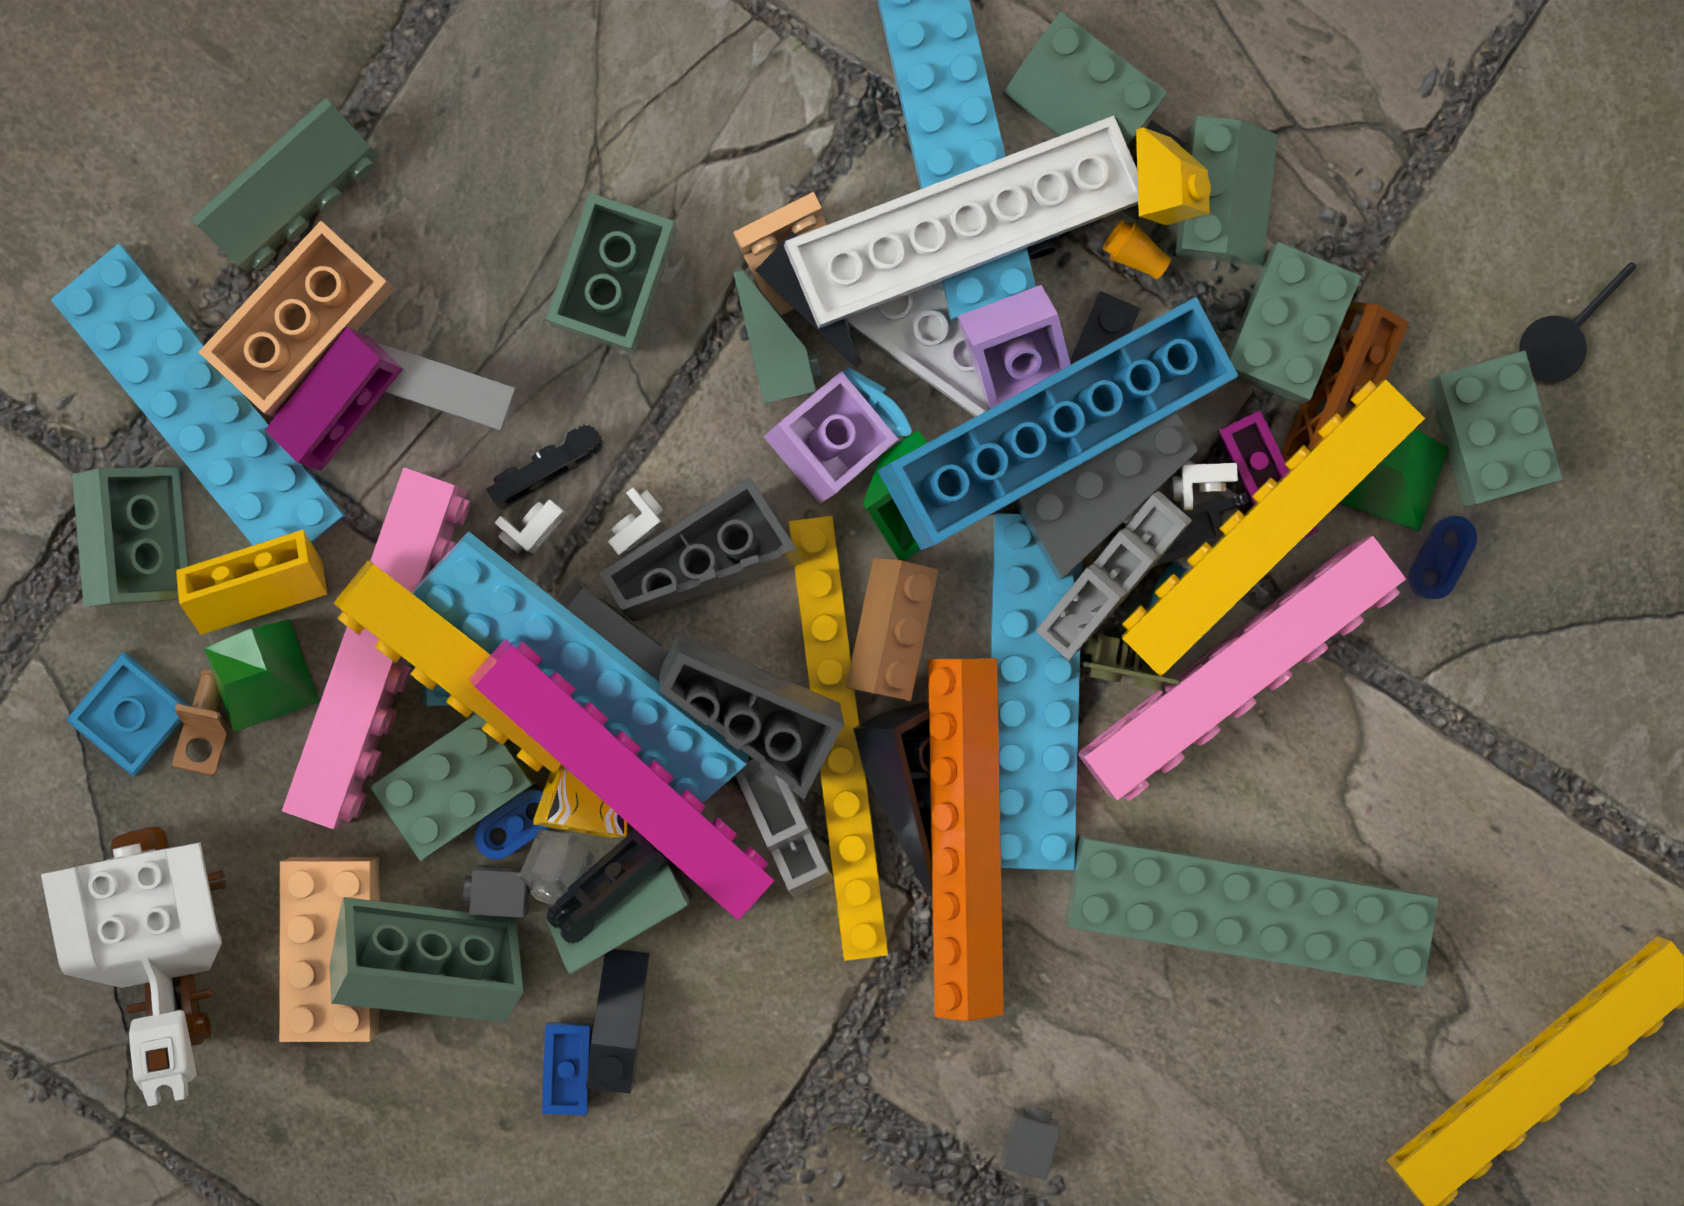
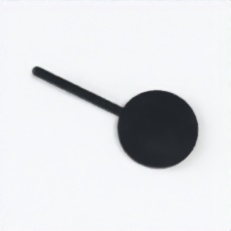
[1519,262,1636,382]

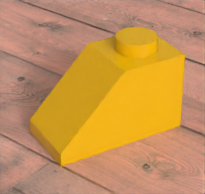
[1136,127,1211,225]

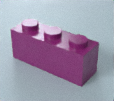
[265,327,403,471]
[1217,411,1319,541]

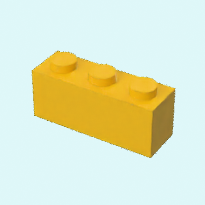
[176,529,327,635]

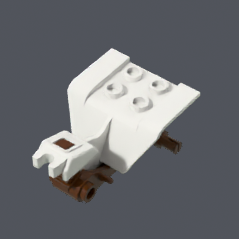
[41,827,226,1106]

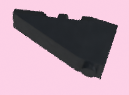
[853,701,932,896]

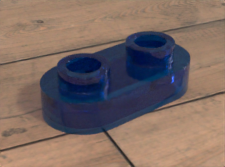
[1408,516,1477,600]

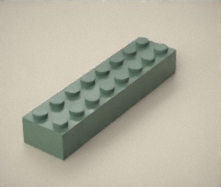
[1064,835,1438,987]

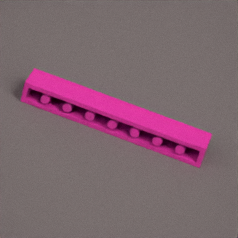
[469,639,775,921]

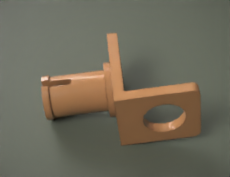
[172,670,229,776]

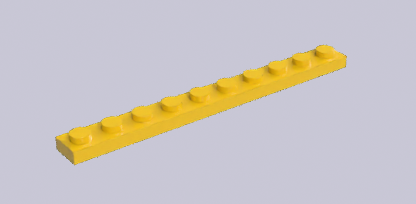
[789,516,888,961]

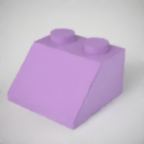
[958,285,1071,409]
[763,371,899,504]

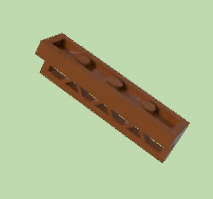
[1281,301,1410,462]

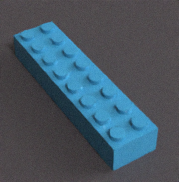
[878,297,1238,550]

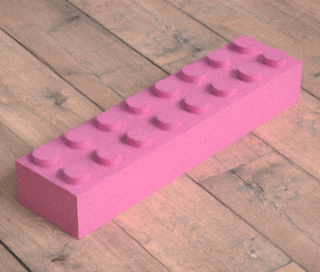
[282,467,471,829]
[1077,536,1406,801]

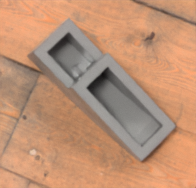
[735,759,833,898]

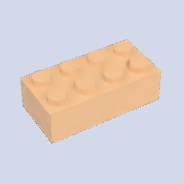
[198,221,396,417]
[279,857,380,1042]

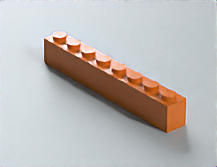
[928,658,1004,1021]

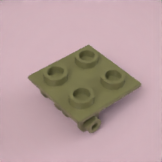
[1081,633,1179,691]

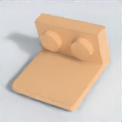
[733,192,827,316]

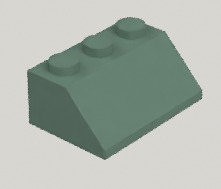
[1003,11,1167,147]
[1175,115,1278,267]
[72,467,188,607]
[547,853,693,974]

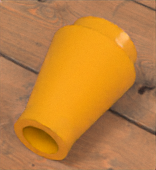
[1103,220,1172,280]

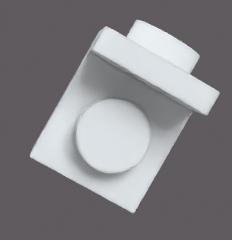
[1171,463,1238,511]
[608,487,664,557]
[495,499,568,554]

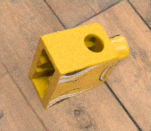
[533,764,627,839]

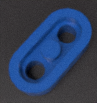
[474,789,548,859]

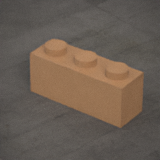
[846,558,938,701]

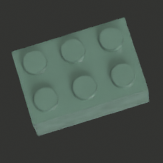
[546,192,678,355]
[1227,242,1361,405]
[1427,351,1563,507]
[370,714,538,861]

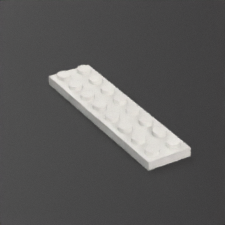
[784,116,1138,329]

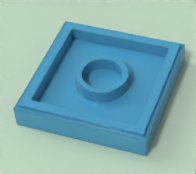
[66,652,191,777]

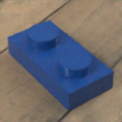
[542,1022,592,1115]

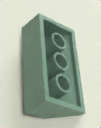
[191,98,379,273]
[330,897,524,1022]

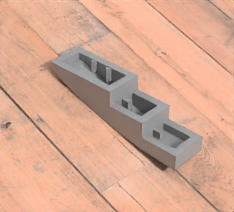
[377,343,517,432]
[1036,491,1192,661]

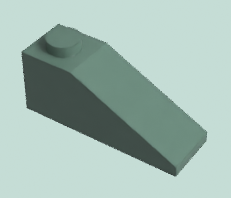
[733,267,822,404]

